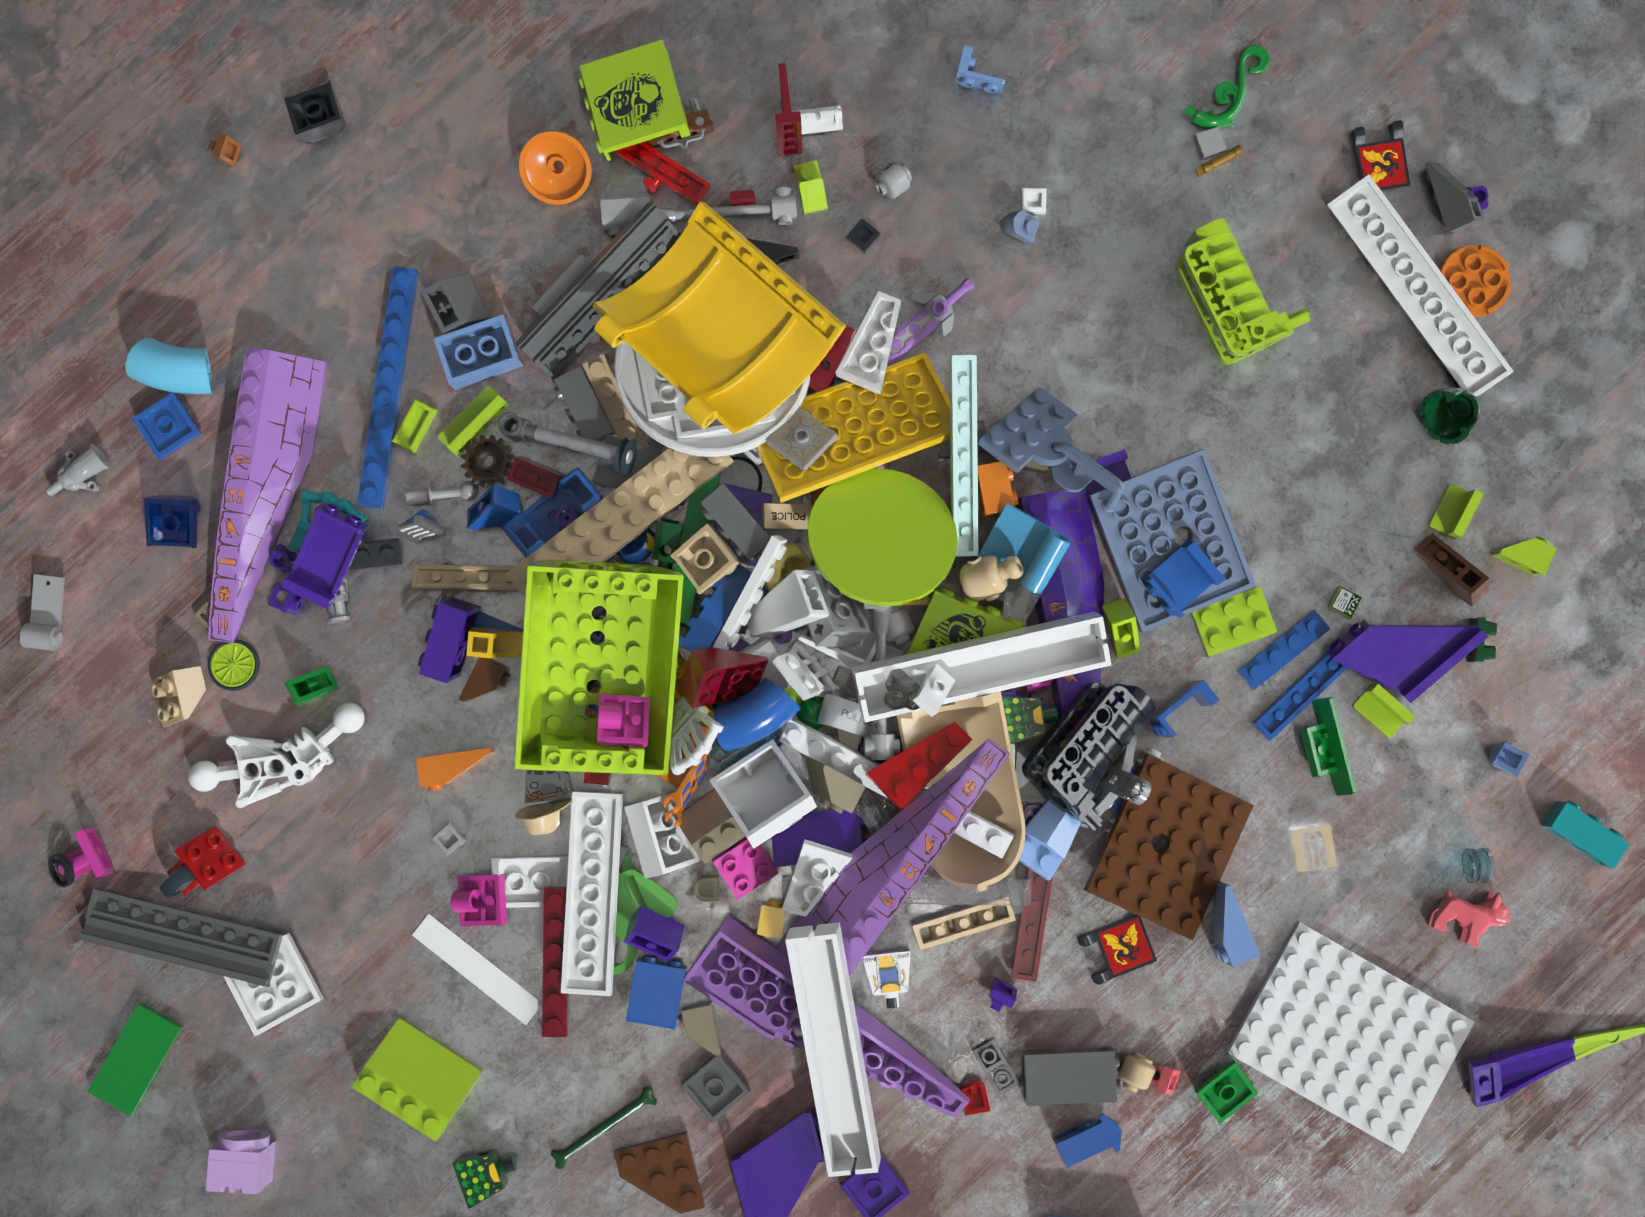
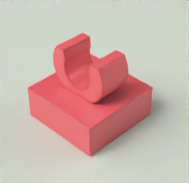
[1151,1065,1181,1094]

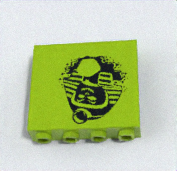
[578,39,691,161]
[906,586,1027,655]

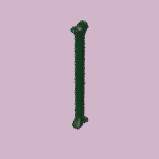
[551,1086,657,1169]

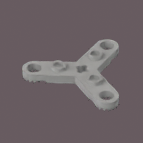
[1080,732,1151,829]

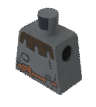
[524,770,574,804]

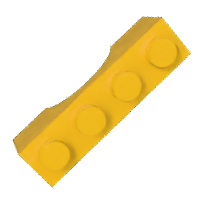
[466,627,523,658]

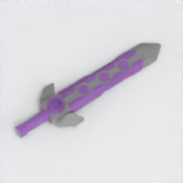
[843,278,974,383]

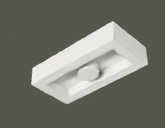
[913,664,956,717]

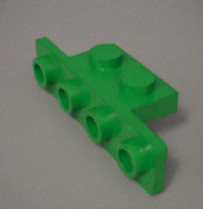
[1300,697,1357,796]

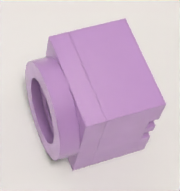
[206,1128,276,1194]

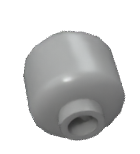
[875,162,912,199]

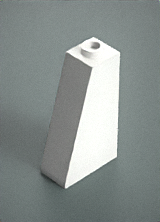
[747,570,830,637]

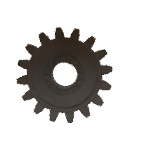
[461,435,515,489]

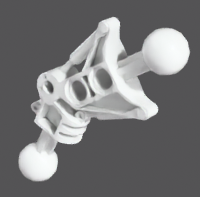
[188,702,365,808]

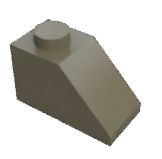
[678,1001,722,1056]

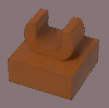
[207,133,242,167]

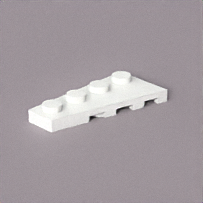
[836,291,901,395]

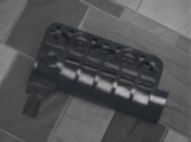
[1022,682,1156,831]

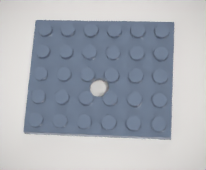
[1088,449,1256,633]

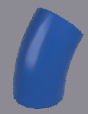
[713,677,801,752]

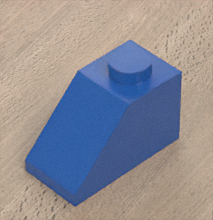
[467,484,521,530]

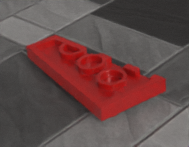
[865,722,973,810]

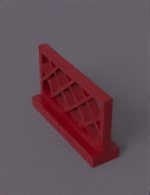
[775,63,803,156]

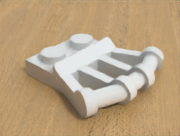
[772,639,841,700]
[670,696,724,775]

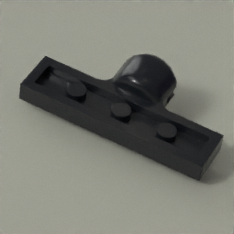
[298,538,402,570]

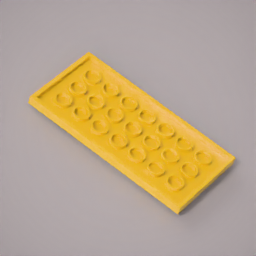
[756,353,950,503]

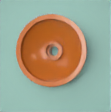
[519,130,592,205]

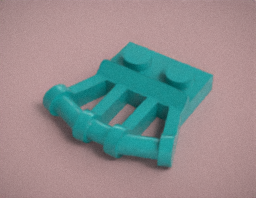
[288,490,368,552]

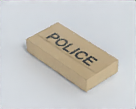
[762,503,812,530]

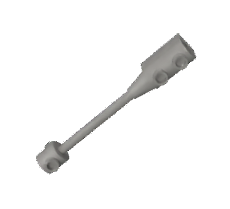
[600,187,797,238]
[862,602,900,760]

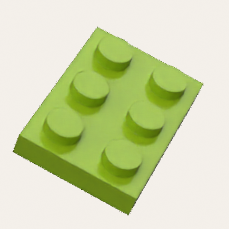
[1190,586,1277,657]

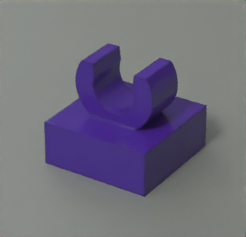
[989,977,1017,1012]

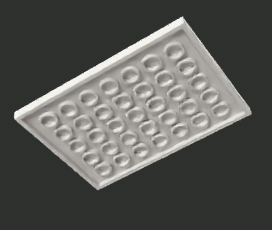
[1226,921,1474,1154]

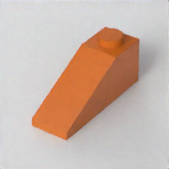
[416,747,495,791]

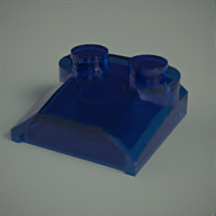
[144,495,201,548]

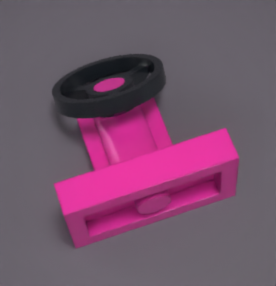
[48,828,115,888]

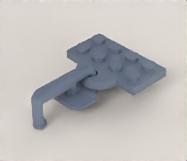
[978,387,1124,513]

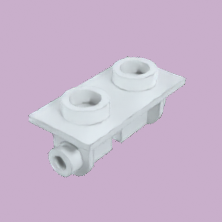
[793,106,843,134]

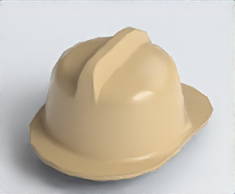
[515,798,572,835]

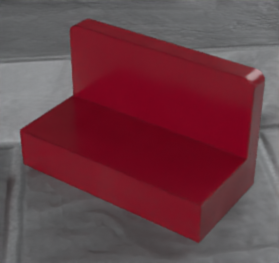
[506,456,566,499]

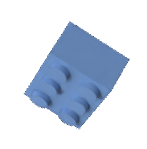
[433,314,524,390]

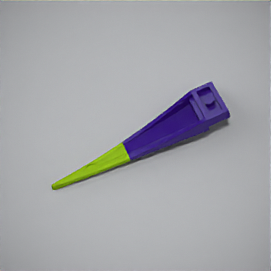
[1468,1024,1645,1107]

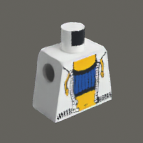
[863,948,910,1009]

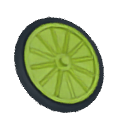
[208,639,260,691]

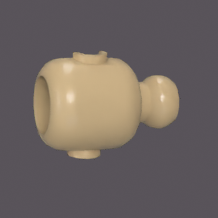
[959,555,1023,601]

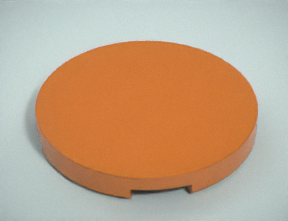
[1439,245,1512,318]

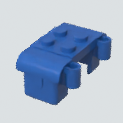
[501,467,604,558]

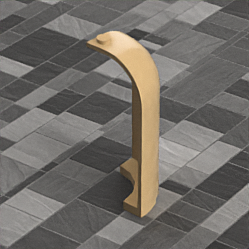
[897,691,1025,892]

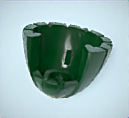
[1420,387,1480,444]

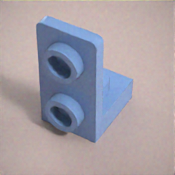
[955,45,1005,93]

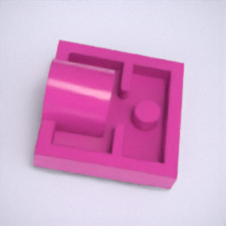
[596,694,650,747]
[712,836,779,900]
[450,874,507,926]

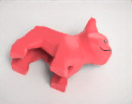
[1427,890,1511,948]

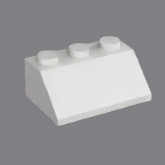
[624,791,700,879]

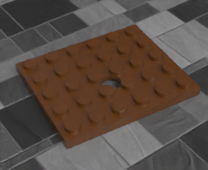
[1083,753,1254,941]

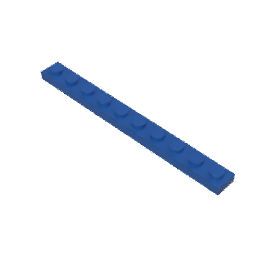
[357,266,419,509]

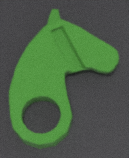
[613,855,678,975]

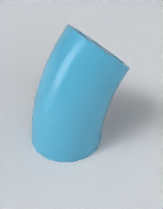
[125,338,213,394]

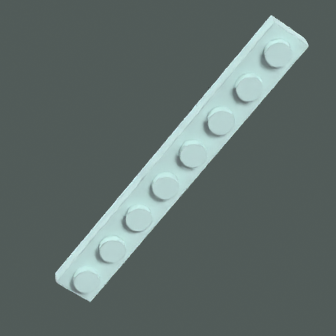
[950,355,978,557]

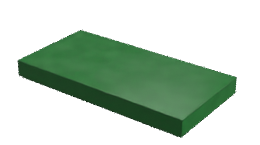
[87,1002,183,1116]

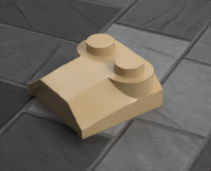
[670,524,739,594]

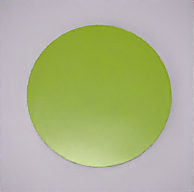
[807,469,958,606]

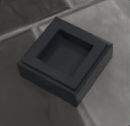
[846,218,880,254]

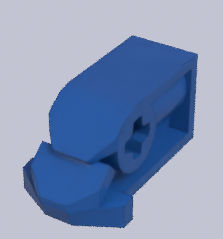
[1052,1113,1122,1168]

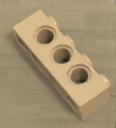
[911,893,1016,950]

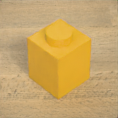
[757,899,786,939]

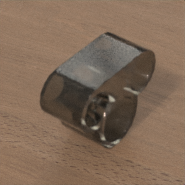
[883,669,921,710]

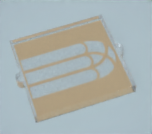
[1290,824,1339,874]

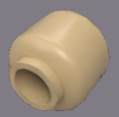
[1118,1052,1156,1092]

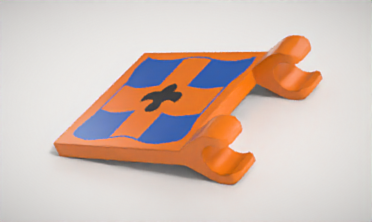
[663,754,708,828]

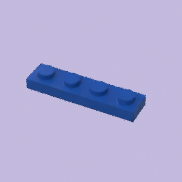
[1237,610,1330,690]

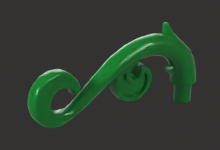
[1184,45,1270,128]

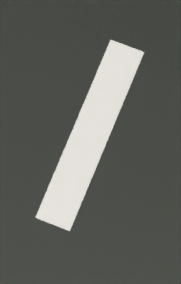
[412,914,542,1025]

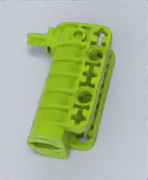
[1175,218,1311,364]

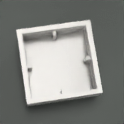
[710,739,817,848]

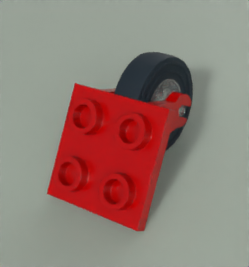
[159,826,245,898]

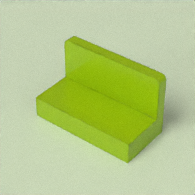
[1428,484,1484,540]
[1352,684,1416,738]

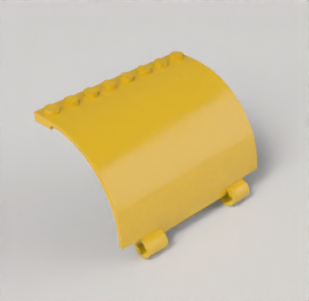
[592,202,846,434]

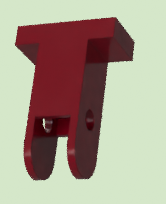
[809,325,857,391]

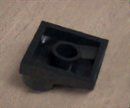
[284,82,345,144]

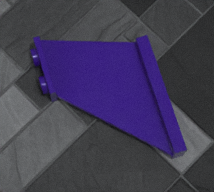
[1327,619,1488,704]
[730,1107,824,1217]

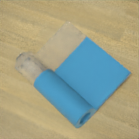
[976,503,1071,620]

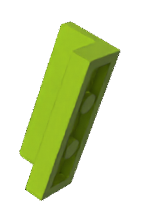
[438,386,510,457]

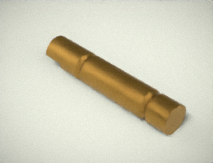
[1195,145,1244,177]

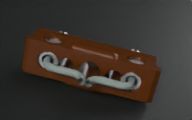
[648,98,714,149]

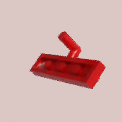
[616,142,711,206]

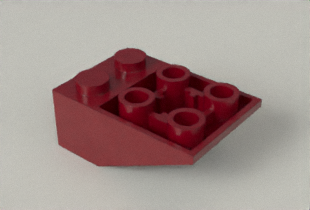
[678,647,769,709]

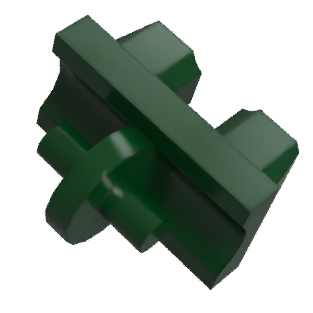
[1467,617,1497,663]

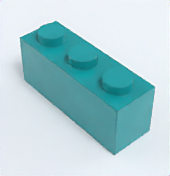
[1541,800,1630,869]

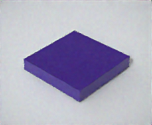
[840,1154,910,1217]

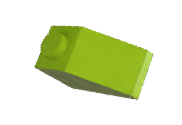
[1491,536,1557,577]
[1102,598,1141,659]

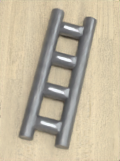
[389,515,446,544]

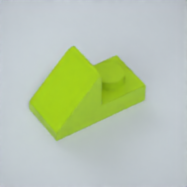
[794,160,828,214]

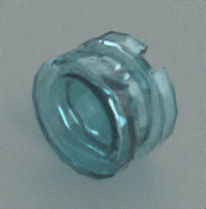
[1462,847,1495,883]

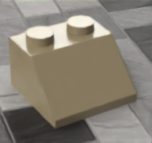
[805,756,866,813]
[674,789,745,864]

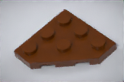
[614,1132,705,1214]

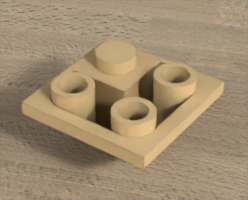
[151,666,206,728]

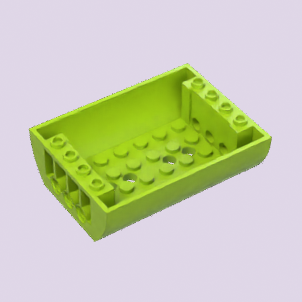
[515,559,684,775]

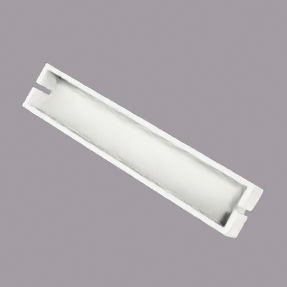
[851,611,1111,722]
[785,922,881,1177]

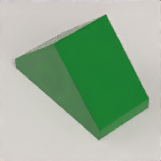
[284,666,339,705]

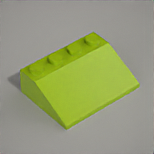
[352,1017,482,1142]

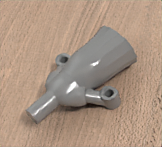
[45,444,111,496]

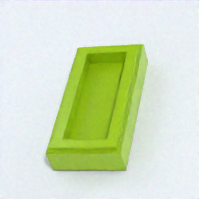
[392,399,438,453]

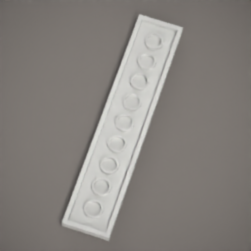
[1327,175,1514,396]

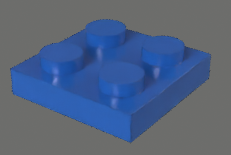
[132,393,202,460]

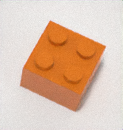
[978,461,1018,520]

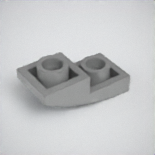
[972,1039,1020,1097]

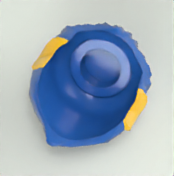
[616,528,655,565]

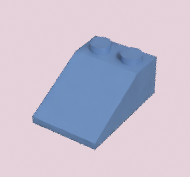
[1212,881,1261,968]

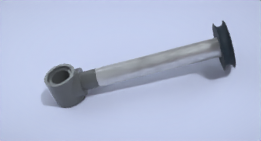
[498,412,637,475]

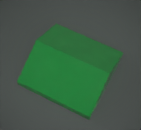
[1195,1059,1258,1124]

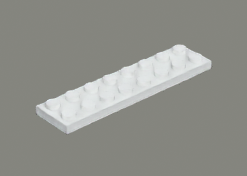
[561,791,623,996]

